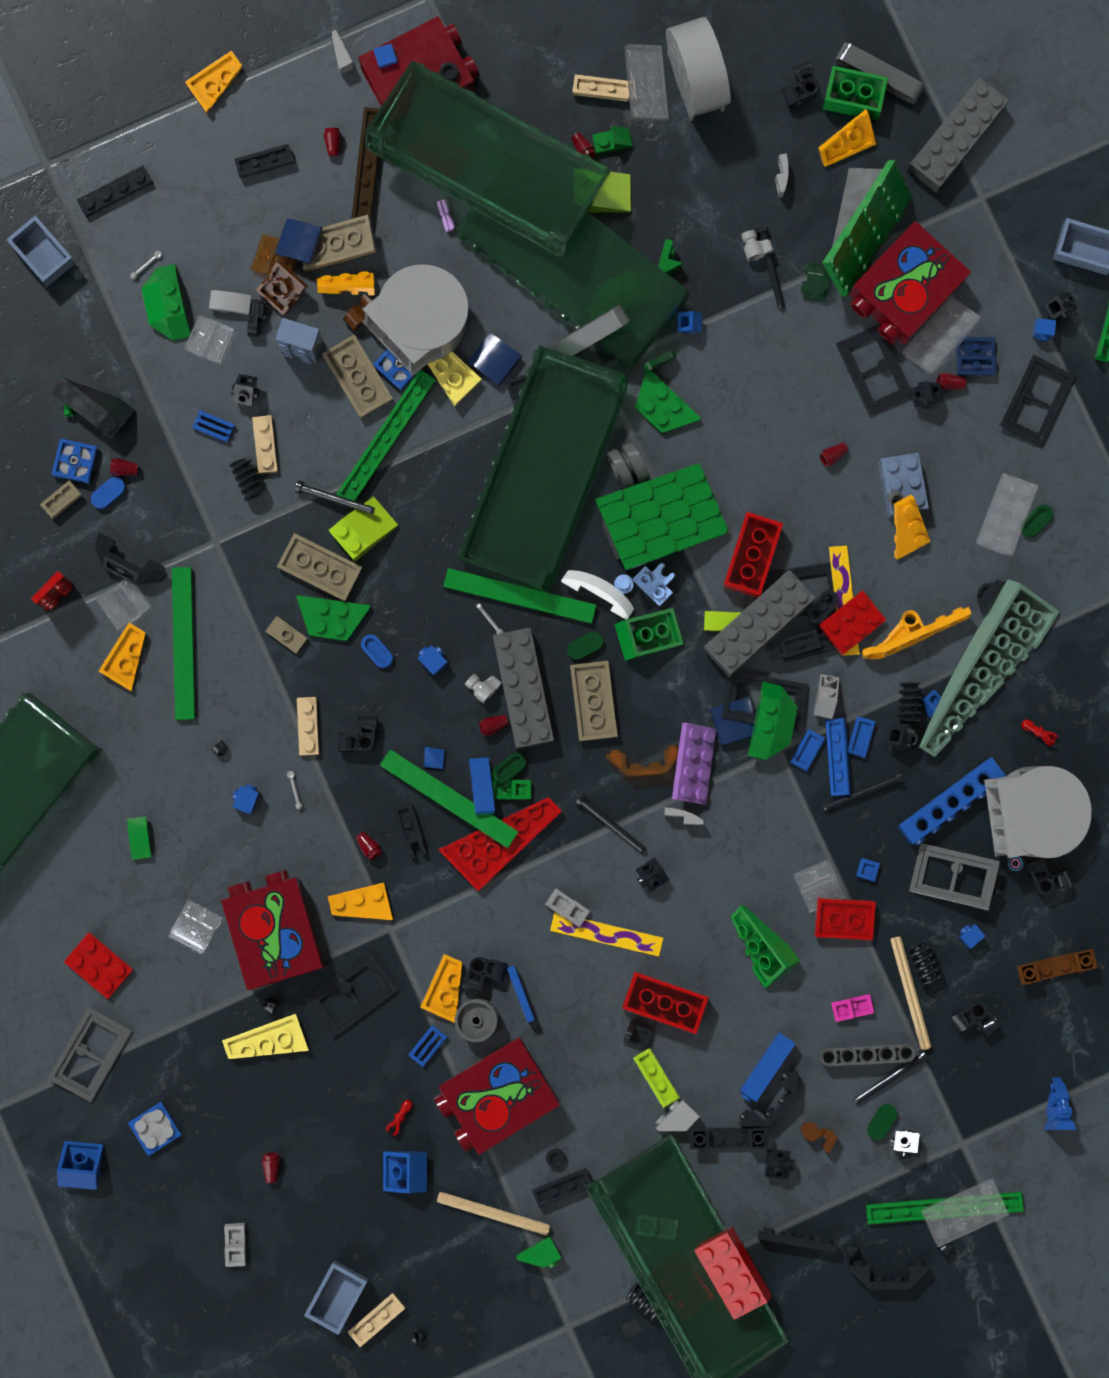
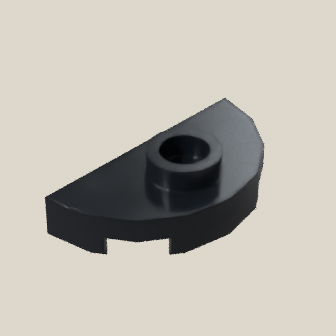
[977,580,1006,613]

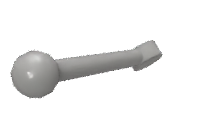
[130,251,162,280]
[476,604,504,634]
[287,771,303,810]

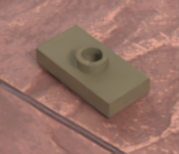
[40,480,83,520]
[265,616,308,654]

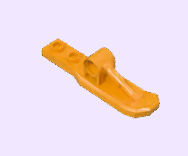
[862,607,972,660]

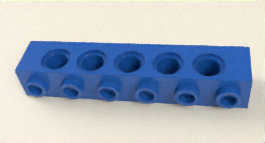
[897,757,1006,845]

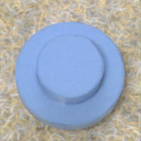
[614,575,633,594]

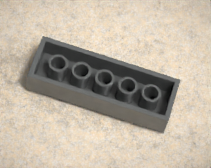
[907,77,1009,193]
[704,570,816,678]
[493,628,554,750]

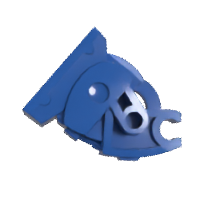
[1044,1077,1076,1130]

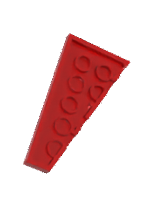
[438,797,562,891]

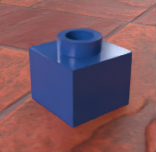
[677,311,702,334]
[1032,318,1056,341]
[958,924,985,949]

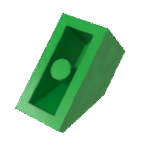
[516,1236,561,1268]

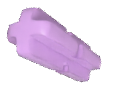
[437,199,455,232]

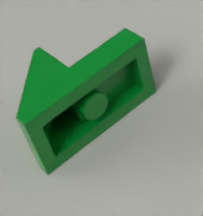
[592,126,633,155]
[655,239,682,280]

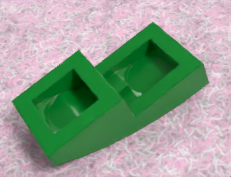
[491,780,531,800]
[127,816,152,860]

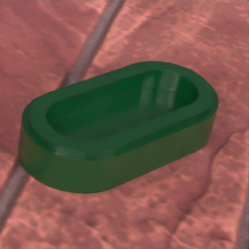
[642,350,676,373]
[1020,505,1053,538]
[567,632,603,660]
[492,753,526,784]
[867,1104,897,1140]

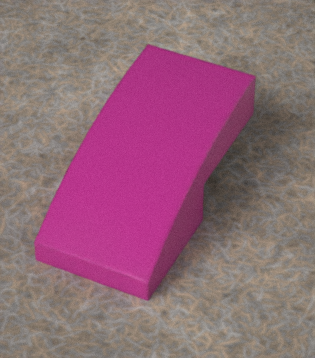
[831,994,875,1022]

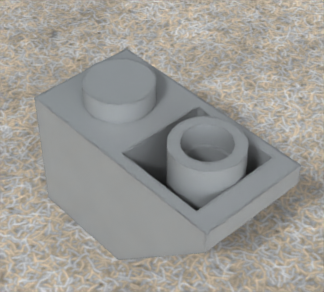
[813,674,839,719]
[655,1100,700,1131]

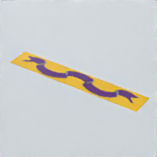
[829,546,860,656]
[550,912,663,957]

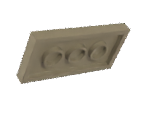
[302,215,377,272]
[322,335,393,419]
[277,533,363,602]
[570,661,618,742]

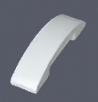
[561,570,634,620]

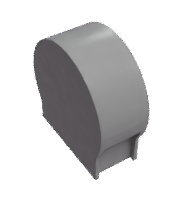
[666,17,731,121]
[362,265,468,376]
[984,766,1091,858]

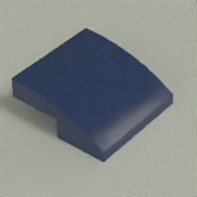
[275,218,323,264]
[467,333,522,386]
[956,337,996,375]
[709,697,754,746]

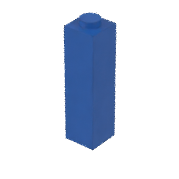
[739,1032,795,1102]

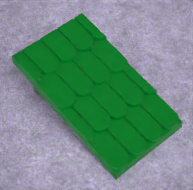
[822,160,912,297]
[595,463,729,571]

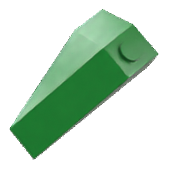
[730,905,800,989]

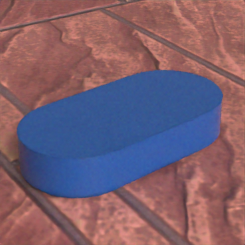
[91,477,125,509]
[361,635,393,668]

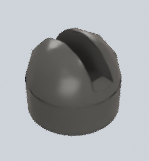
[887,490,904,506]

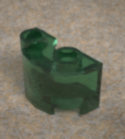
[800,262,831,303]

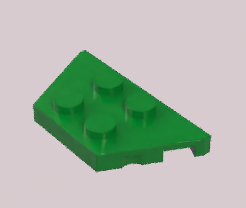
[635,371,701,434]
[297,595,370,641]

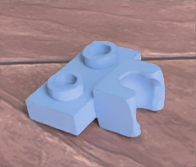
[632,562,676,606]

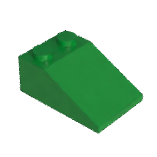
[615,608,684,661]

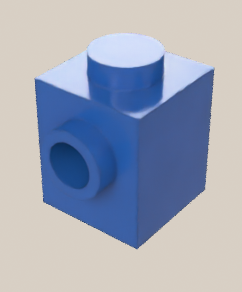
[418,645,448,677]
[233,784,261,815]

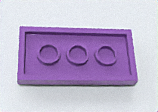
[672,723,716,805]

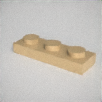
[572,75,631,102]
[252,415,278,474]
[297,697,319,756]
[348,1293,406,1347]

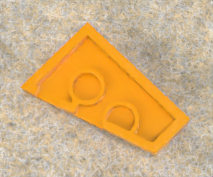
[185,51,243,114]
[818,109,876,167]
[317,271,375,295]
[894,495,930,560]
[99,623,145,691]
[327,883,393,920]
[420,954,462,1023]

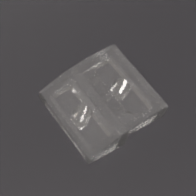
[184,315,236,364]
[96,579,152,630]
[793,859,845,912]
[169,900,222,954]

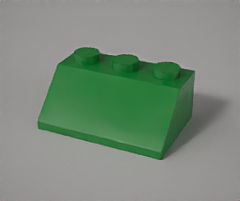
[823,66,888,121]

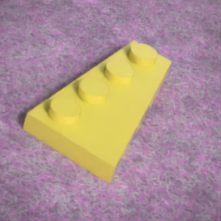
[427,352,481,406]
[223,1014,309,1059]

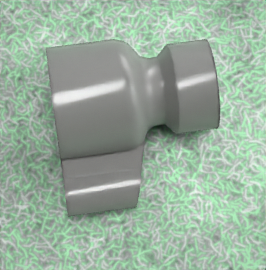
[741,230,774,261]
[465,673,502,704]

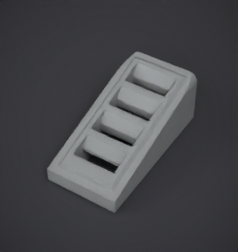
[332,30,354,74]

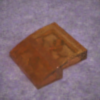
[251,234,296,282]

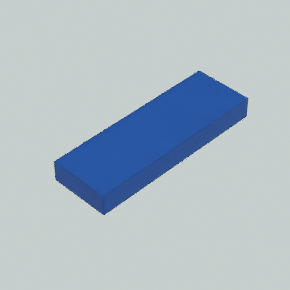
[469,758,495,815]
[507,965,535,1023]

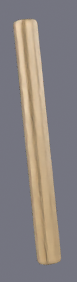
[891,936,931,1050]
[437,1192,550,1235]

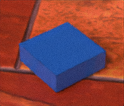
[373,44,397,69]
[856,858,880,882]

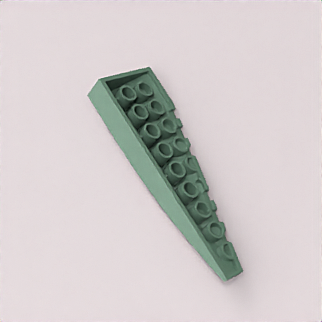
[919,580,1060,757]

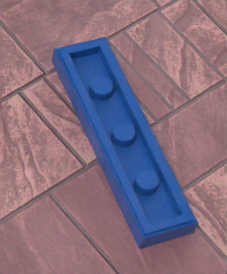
[826,718,851,796]

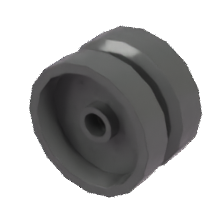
[607,441,649,489]
[454,998,499,1042]

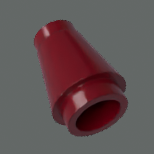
[323,127,342,156]
[571,133,596,162]
[936,372,966,391]
[819,442,849,467]
[110,457,138,476]
[479,714,509,736]
[355,831,382,861]
[261,1152,281,1183]

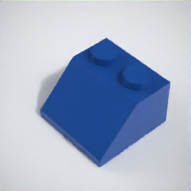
[57,1141,103,1190]
[383,1151,427,1193]

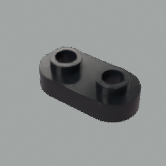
[807,590,839,624]

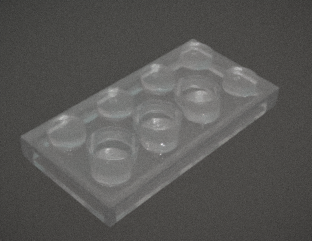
[624,44,669,121]
[902,296,981,376]
[976,473,1039,557]
[921,1178,1009,1247]

